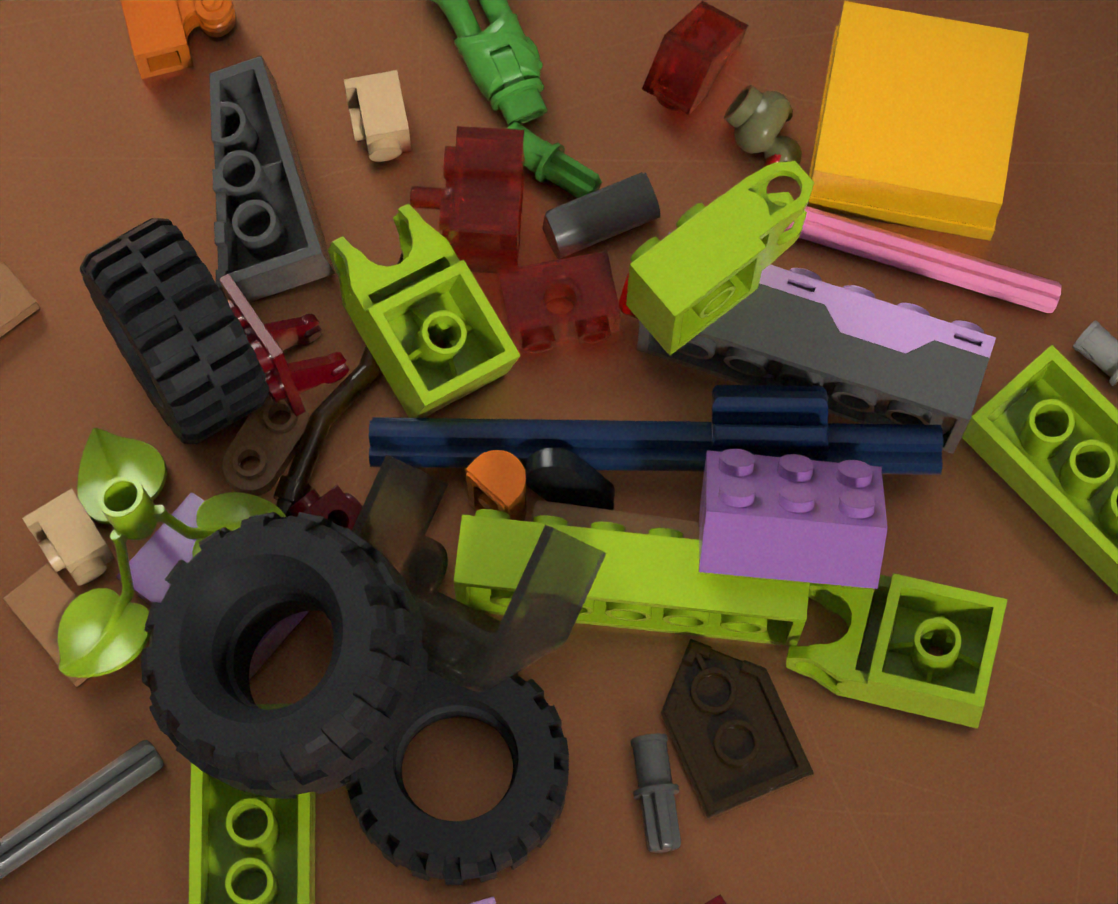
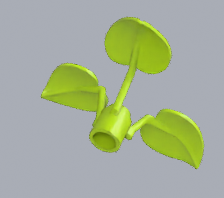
[57,428,286,678]

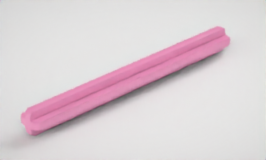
[784,206,1062,313]

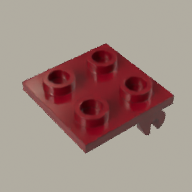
[219,274,350,417]

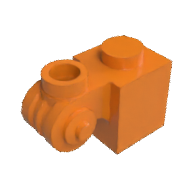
[120,0,236,79]

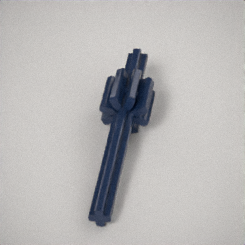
[369,385,943,475]

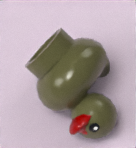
[724,85,802,167]

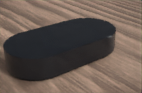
[526,448,615,510]

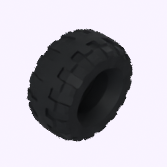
[141,512,428,799]

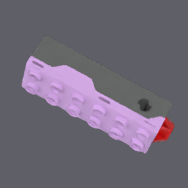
[618,232,996,454]

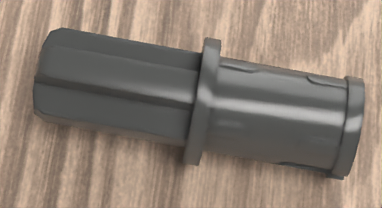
[630,733,681,853]

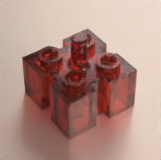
[410,126,525,275]

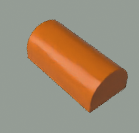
[466,450,527,521]

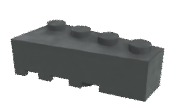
[209,56,335,303]

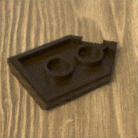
[661,639,814,820]

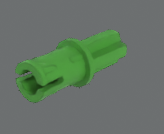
[498,122,602,198]

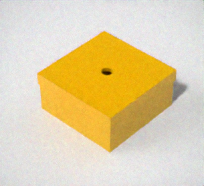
[807,1,1029,241]

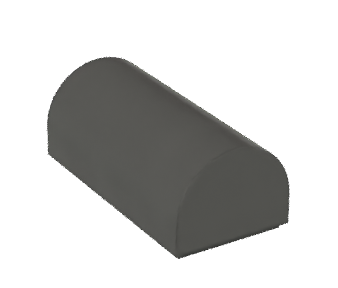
[542,172,660,259]

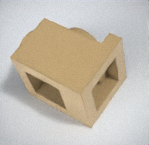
[344,70,412,162]
[22,488,115,585]

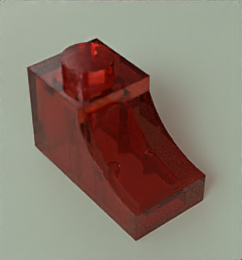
[642,1,749,115]

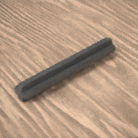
[0,740,164,879]

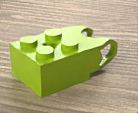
[626,161,814,356]
[328,203,521,418]
[786,573,1008,729]

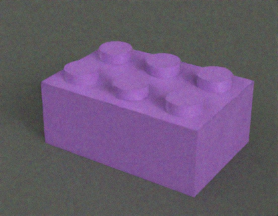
[699,449,888,589]

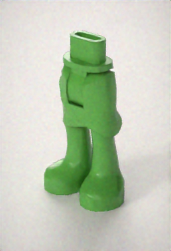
[430,0,548,127]

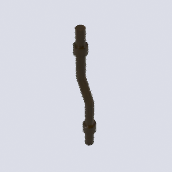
[273,253,403,517]

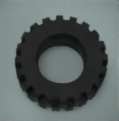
[80,218,269,444]
[345,651,569,885]

